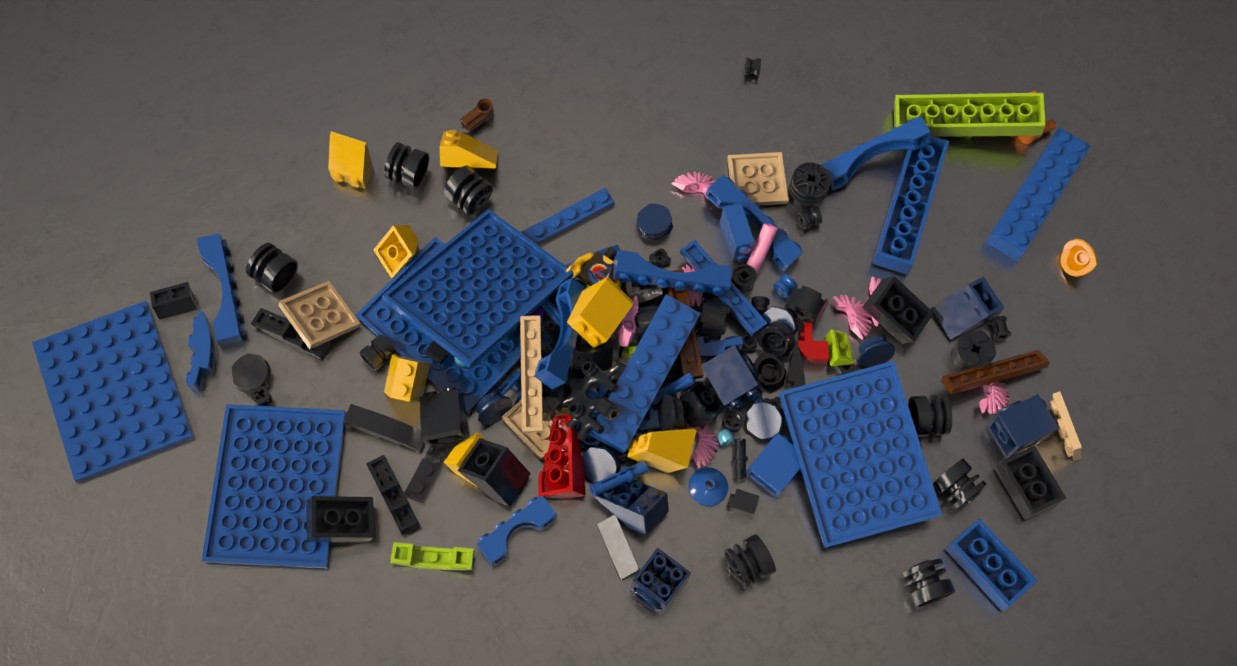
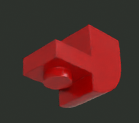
[796,323,829,366]

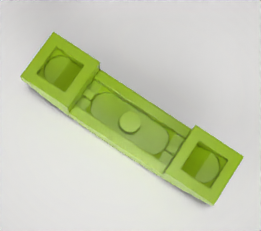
[390,542,475,570]

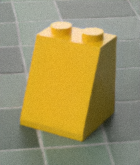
[567,277,634,348]
[384,354,430,402]
[628,429,697,473]

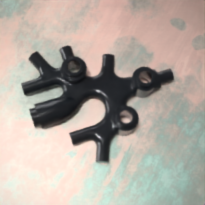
[561,361,621,441]

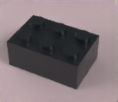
[862,276,934,344]
[994,446,1066,520]
[306,496,374,542]

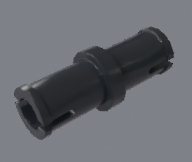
[732,438,748,480]

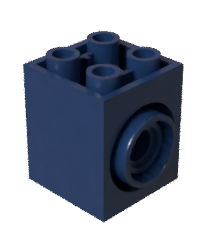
[701,345,766,411]
[987,394,1059,458]
[630,547,691,615]

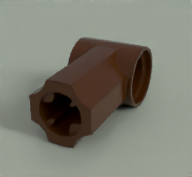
[459,98,494,132]

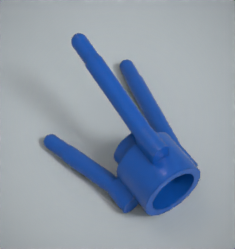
[495,370,522,405]

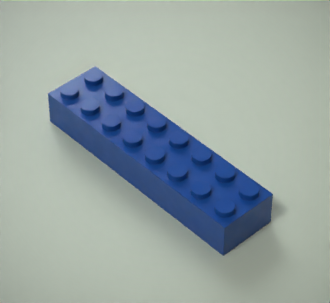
[985,127,1091,262]
[872,136,949,275]
[588,295,701,454]

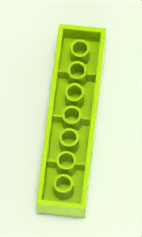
[894,93,1045,137]

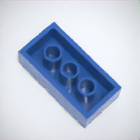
[945,518,1038,611]

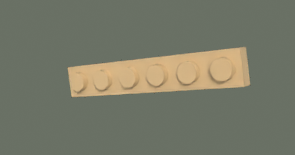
[520,316,543,433]

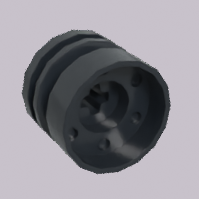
[384,142,430,189]
[788,162,831,211]
[443,165,493,215]
[246,242,298,294]
[908,394,953,437]
[933,458,987,511]
[724,534,776,589]
[901,558,956,608]

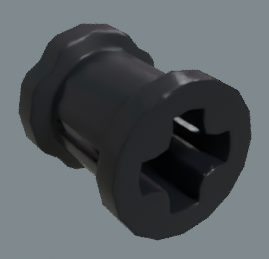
[989,316,1011,340]
[251,386,273,406]

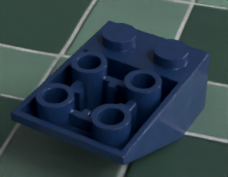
[931,277,1005,340]
[595,480,669,535]

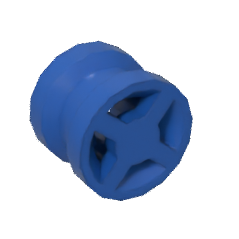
[773,274,797,298]

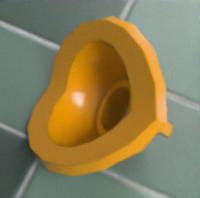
[1061,239,1098,277]

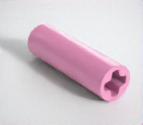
[747,223,778,275]

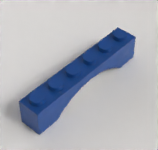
[821,116,932,191]
[705,174,804,272]
[197,233,245,348]
[613,250,731,296]
[534,278,587,389]

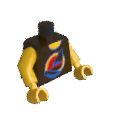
[566,247,621,288]

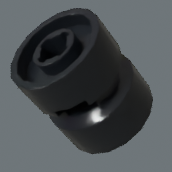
[731,264,757,296]
[359,334,396,371]

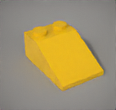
[440,130,499,168]
[329,131,374,188]

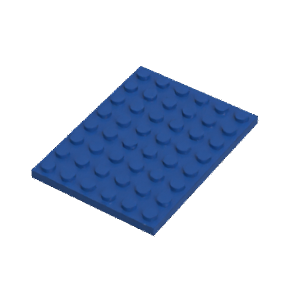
[382,209,574,368]
[356,237,521,415]
[32,301,194,483]
[778,361,942,548]
[201,404,346,569]

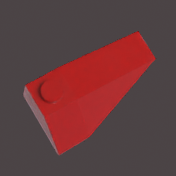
[538,414,586,499]

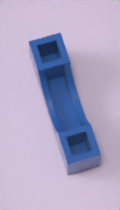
[477,496,557,568]

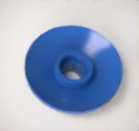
[688,467,728,506]

